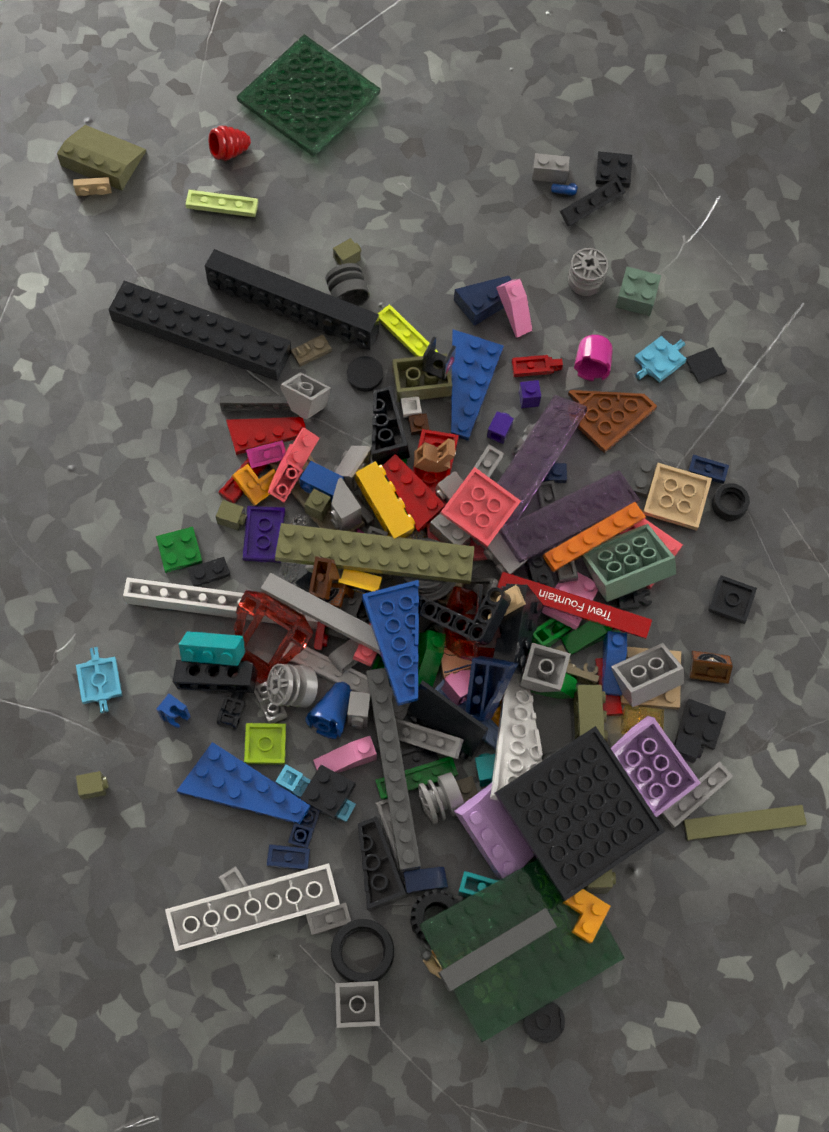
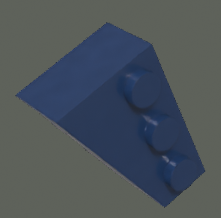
[465,656,519,722]

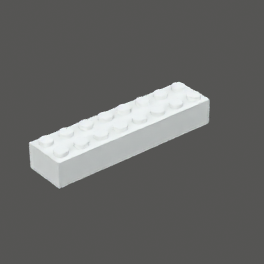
[165,863,340,951]

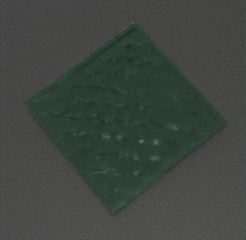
[236,34,381,157]

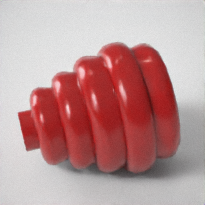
[208,125,251,161]

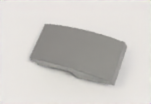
[254,681,288,723]

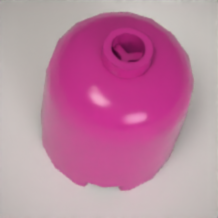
[574,335,613,381]

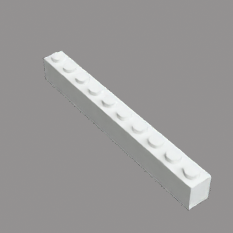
[123,578,318,629]

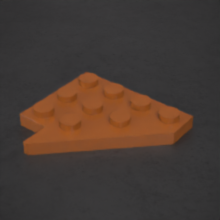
[566,390,657,454]

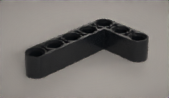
[418,587,511,646]

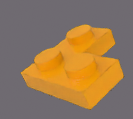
[232,464,276,506]
[563,889,611,944]

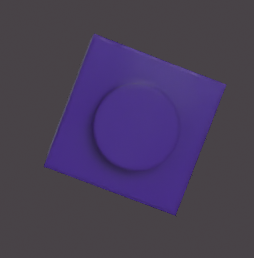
[518,380,541,408]
[487,411,514,444]

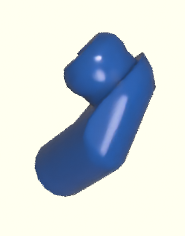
[551,183,578,196]

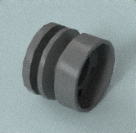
[325,263,370,306]

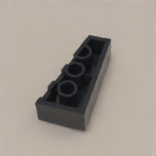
[371,386,410,466]
[493,584,543,674]
[358,816,408,912]

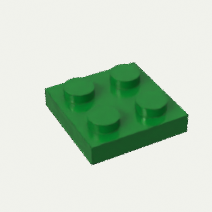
[156,526,203,573]

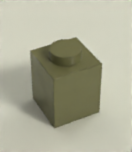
[333,238,362,265]
[304,489,331,521]
[215,500,247,531]
[76,771,109,800]

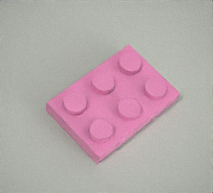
[542,572,598,630]

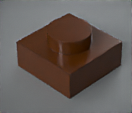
[408,413,430,435]

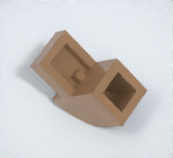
[414,438,456,472]

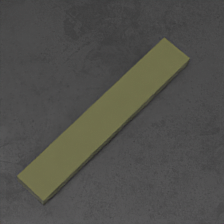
[683,805,807,841]

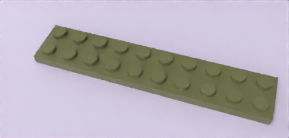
[275,523,475,584]

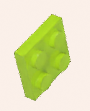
[244,723,286,765]

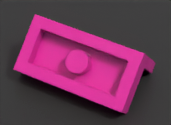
[245,440,286,468]

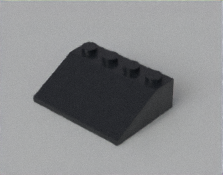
[407,680,488,762]

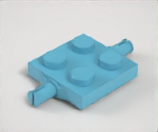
[634,336,686,383]
[76,647,123,713]

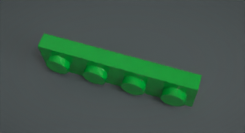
[375,757,458,800]

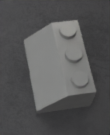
[611,643,684,708]

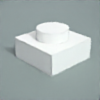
[401,397,422,418]

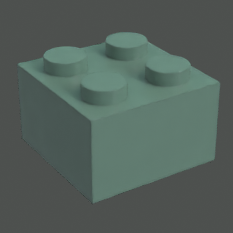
[616,267,661,316]

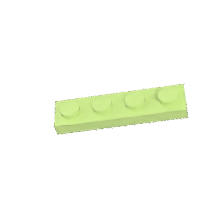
[185,190,258,217]

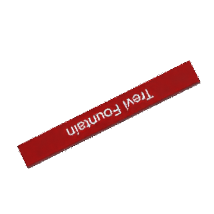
[497,572,652,639]

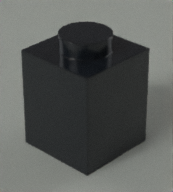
[674,732,704,763]

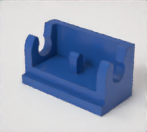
[156,694,191,728]

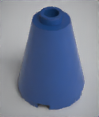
[305,682,352,739]

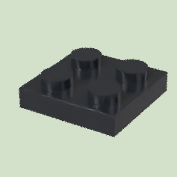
[595,151,632,188]
[708,575,757,624]
[676,699,726,750]
[300,765,356,820]

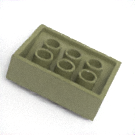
[57,125,146,190]

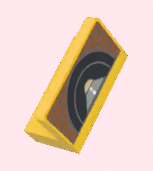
[338,569,382,594]

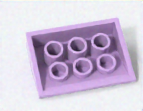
[611,716,700,817]
[454,783,534,882]

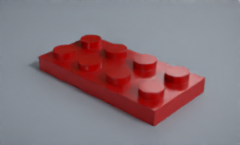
[412,429,459,494]

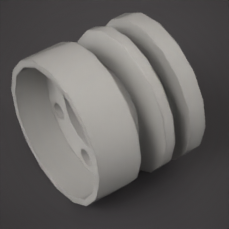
[568,248,608,296]
[267,664,318,707]
[418,772,464,825]

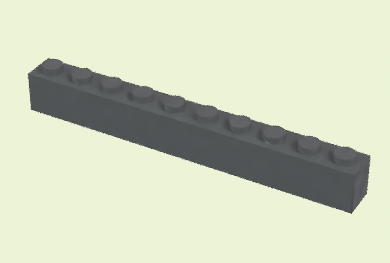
[367,668,421,873]

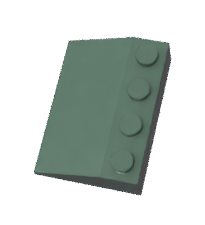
[581,524,676,602]

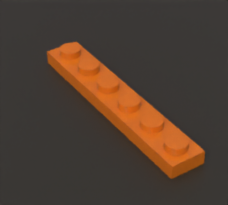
[542,502,646,572]

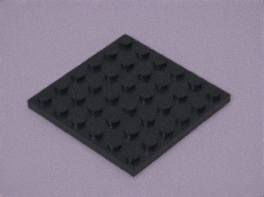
[494,726,665,901]

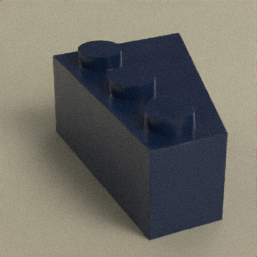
[454,276,512,326]

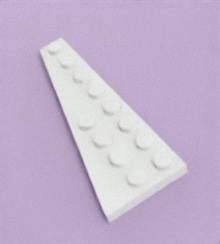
[490,665,543,801]

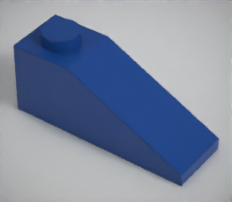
[602,631,627,696]

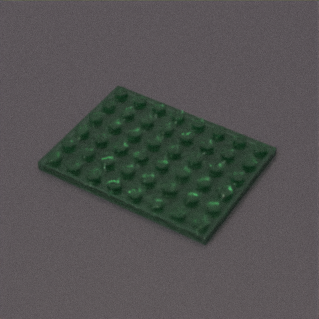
[419,860,625,1042]

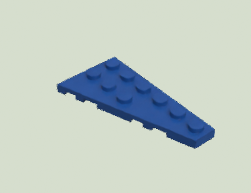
[451,329,504,441]
[362,580,419,706]
[177,742,311,824]

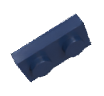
[688,455,729,484]
[267,844,310,870]

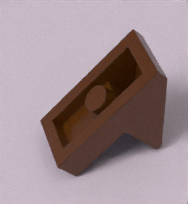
[309,556,340,599]

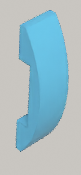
[275,764,356,822]

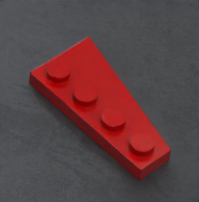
[226,417,306,455]
[382,454,445,533]

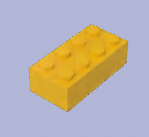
[355,461,415,539]

